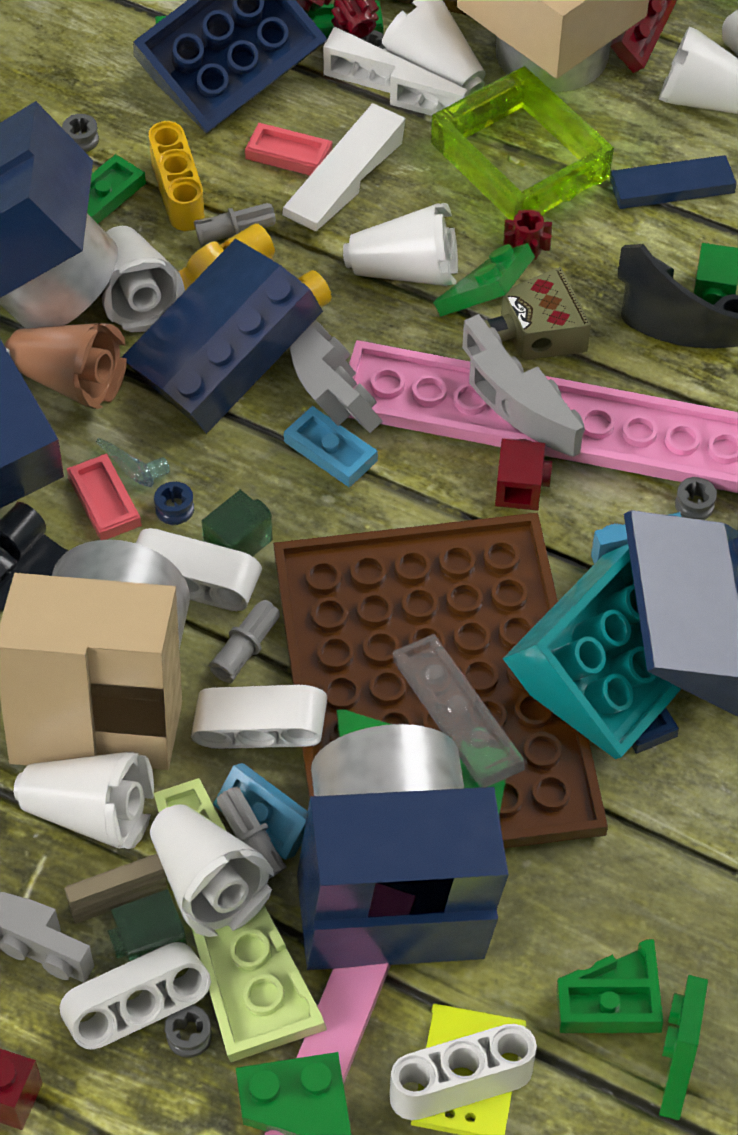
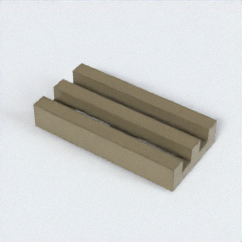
[65,854,168,924]

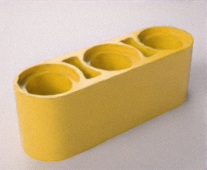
[149,121,205,231]

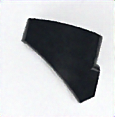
[617,244,738,349]
[0,502,68,612]

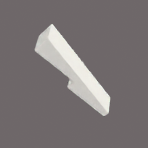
[323,26,467,124]
[282,103,406,231]

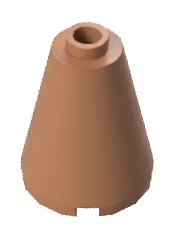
[5,323,127,409]

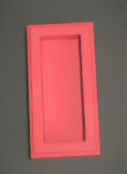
[245,123,332,175]
[66,453,142,540]

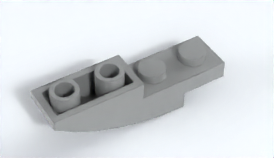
[462,314,585,457]
[290,320,383,433]
[0,892,95,983]

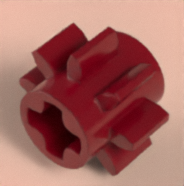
[331,0,379,38]
[503,210,552,260]

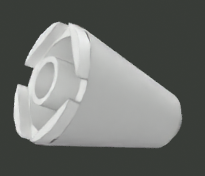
[382,0,485,99]
[659,27,738,114]
[343,203,458,286]
[101,226,185,332]
[14,752,154,849]
[150,804,274,937]

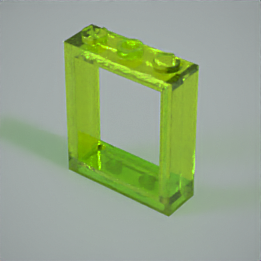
[431,66,614,220]

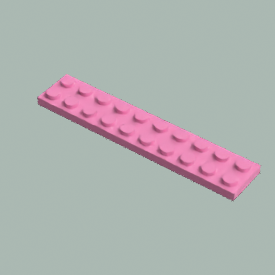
[348,340,738,493]

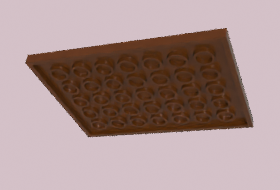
[273,512,608,849]

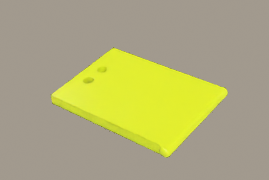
[411,1003,526,1135]

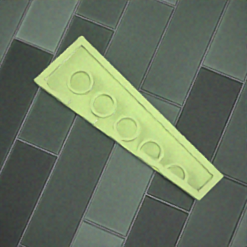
[153,778,327,1062]

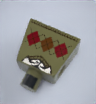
[485,267,591,360]

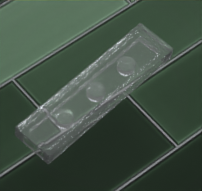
[393,634,525,788]

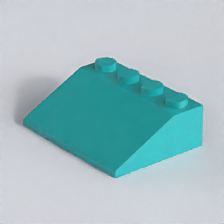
[503,544,681,759]

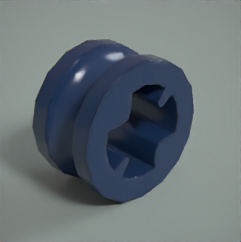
[154,481,194,525]

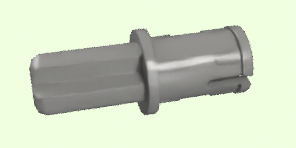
[194,203,276,246]
[209,600,280,683]
[217,787,287,879]

